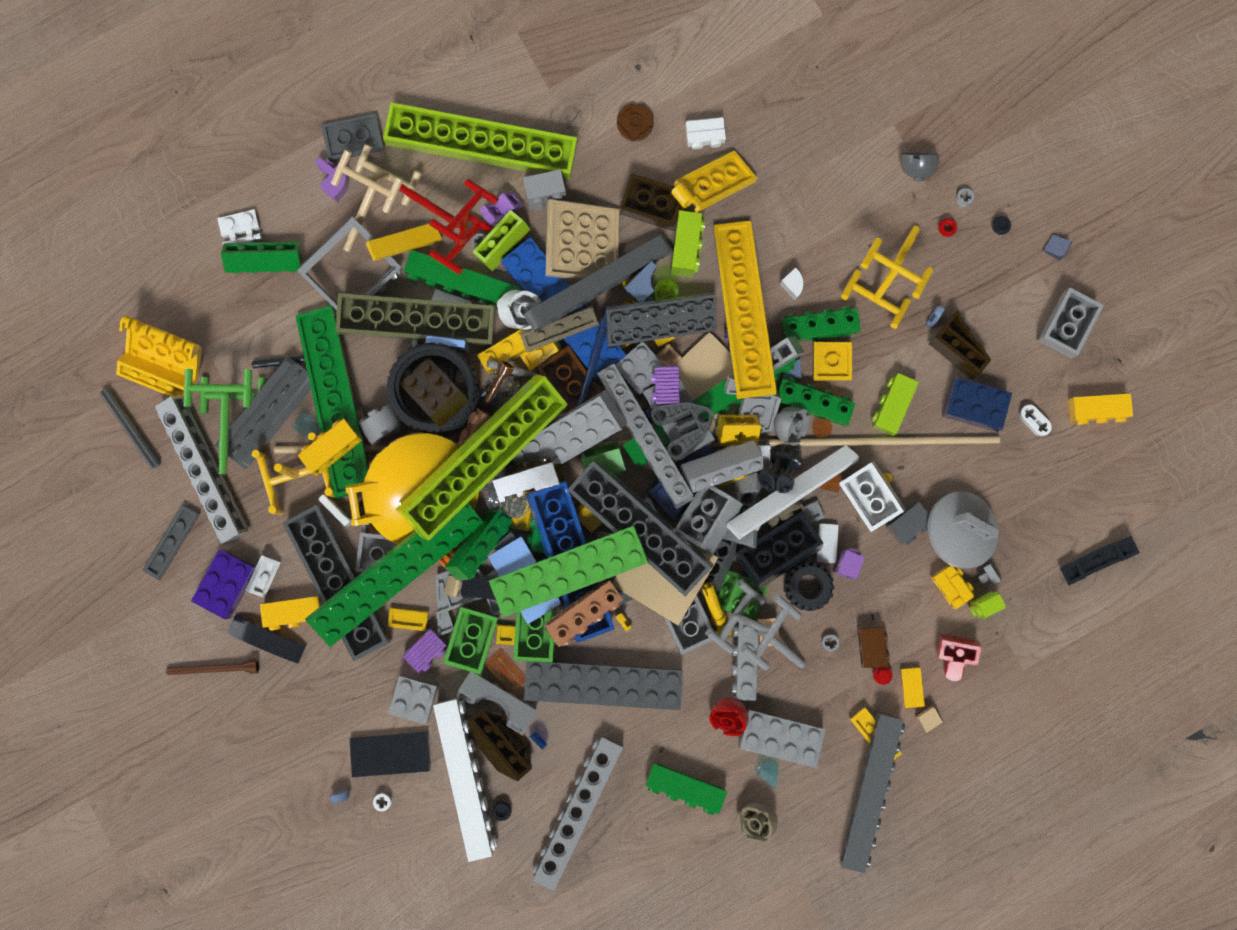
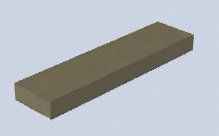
[520,306,599,353]

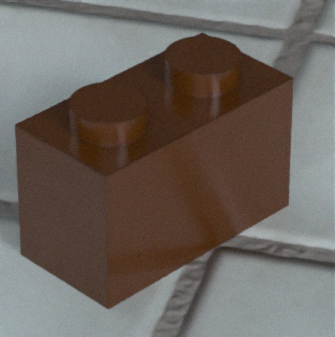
[857,627,890,668]

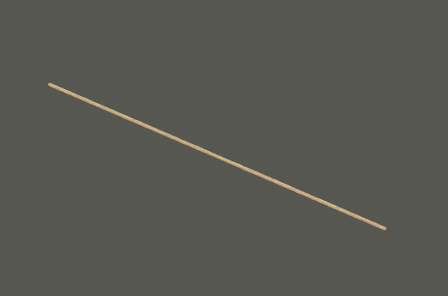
[274,436,1000,454]

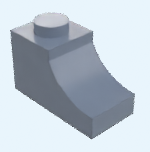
[625,261,657,303]

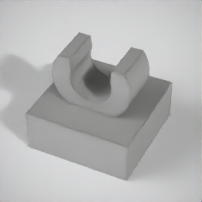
[978,562,1002,584]

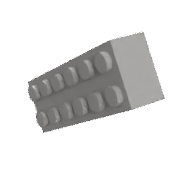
[512,390,627,465]

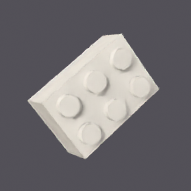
[839,461,906,532]

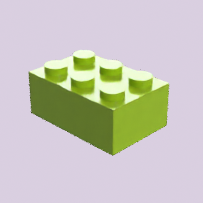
[671,210,705,278]

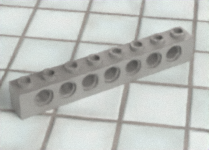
[597,364,693,509]
[155,395,249,544]
[531,736,623,891]

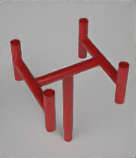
[399,179,499,275]

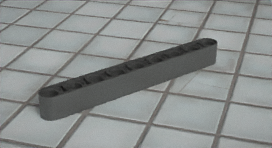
[524,234,673,332]

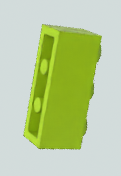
[472,210,530,272]
[872,373,919,436]

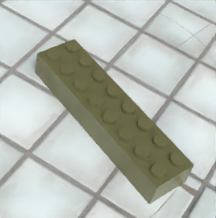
[336,293,494,346]

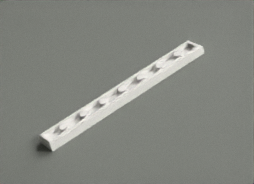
[727,445,859,540]

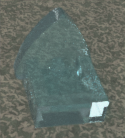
[292,412,320,442]
[755,761,779,789]

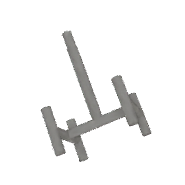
[705,579,806,670]

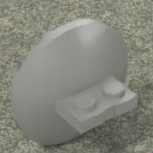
[927,491,999,569]

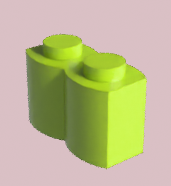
[969,591,1006,619]

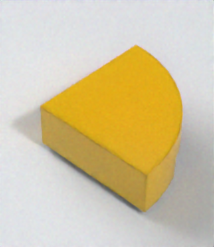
[615,613,632,632]

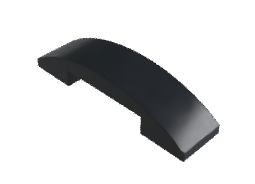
[1060,536,1140,586]
[228,615,306,664]

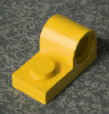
[520,341,563,371]

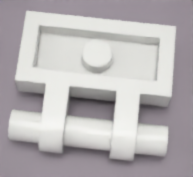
[217,209,262,244]

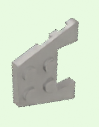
[713,375,781,443]
[719,473,760,548]
[436,569,501,636]

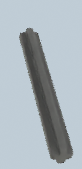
[99,388,160,469]

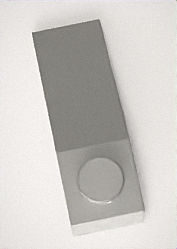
[770,336,805,371]

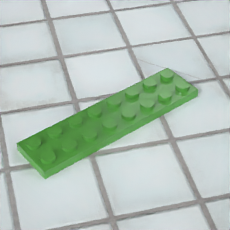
[489,525,649,617]

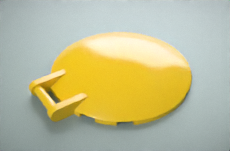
[345,433,479,544]

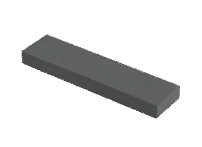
[142,504,200,580]

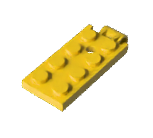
[671,150,757,213]

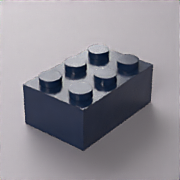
[942,377,1012,432]

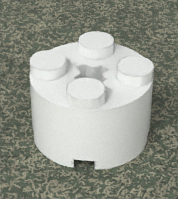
[497,290,542,330]

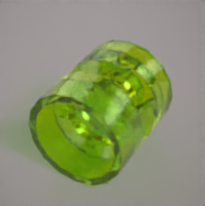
[654,279,679,300]

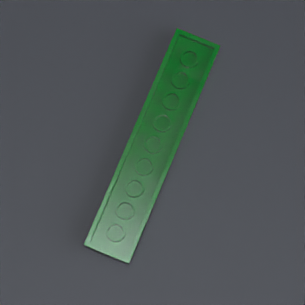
[295,305,369,498]
[305,503,484,647]

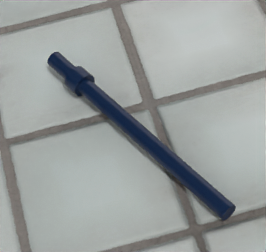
[577,305,612,406]

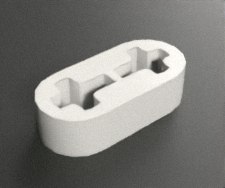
[1019,405,1052,437]

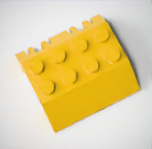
[116,315,202,396]

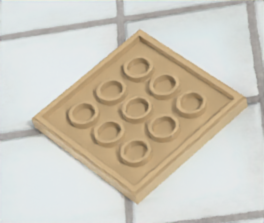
[546,199,619,280]
[655,332,741,435]
[612,538,718,625]

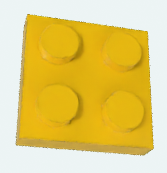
[813,342,852,381]

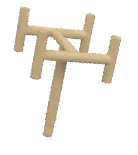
[331,144,422,252]

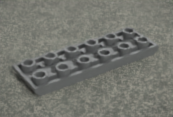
[606,293,716,347]
[214,356,311,469]

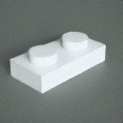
[246,555,280,598]

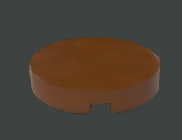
[617,104,654,142]

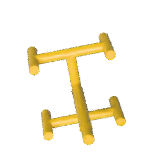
[841,226,933,329]
[252,432,335,515]

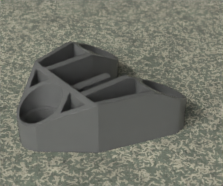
[651,402,713,460]

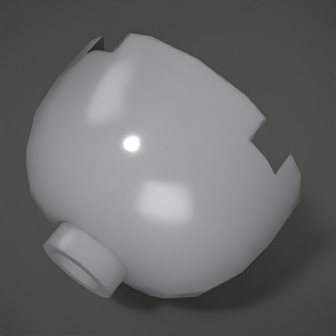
[774,406,810,446]

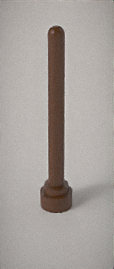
[479,361,514,411]
[165,658,259,675]

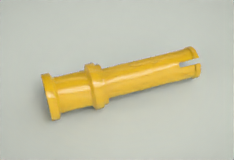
[701,583,733,638]

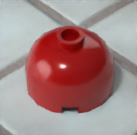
[709,698,749,737]

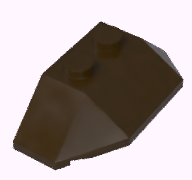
[467,708,532,782]

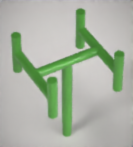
[184,369,266,475]

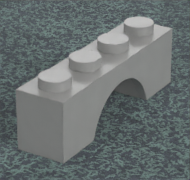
[456,672,537,736]

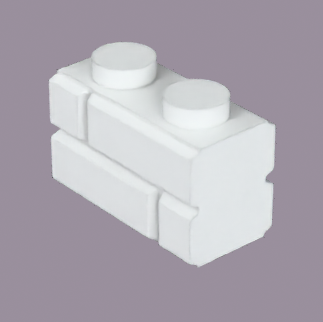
[685,117,726,150]

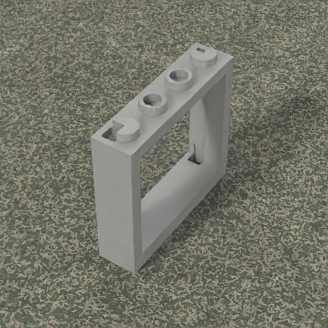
[297,217,402,310]

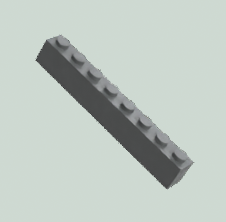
[840,712,905,873]

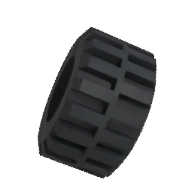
[784,562,835,611]

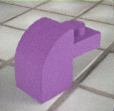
[315,157,349,203]
[479,191,524,226]

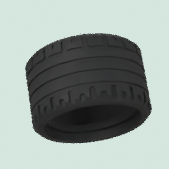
[386,342,481,437]

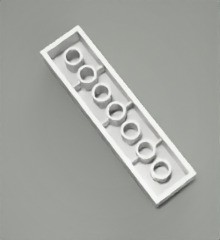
[433,697,497,862]

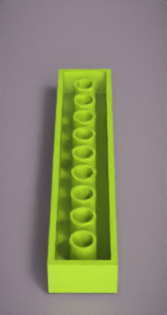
[383,102,578,180]
[396,375,568,541]

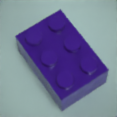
[191,550,256,620]

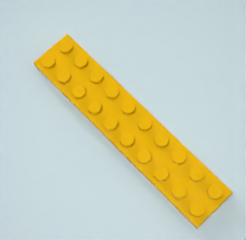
[713,221,776,399]

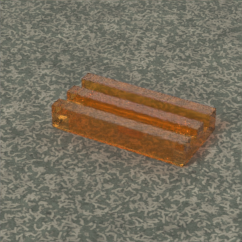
[486,653,525,693]

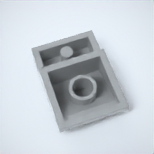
[355,525,398,572]

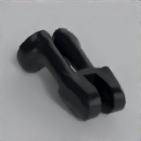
[758,446,802,493]

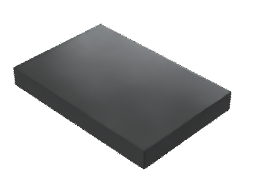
[321,113,385,162]

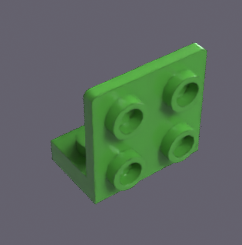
[717,571,768,620]

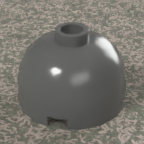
[901,153,939,181]

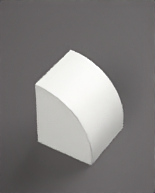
[780,268,803,300]

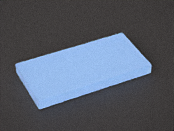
[488,537,562,624]

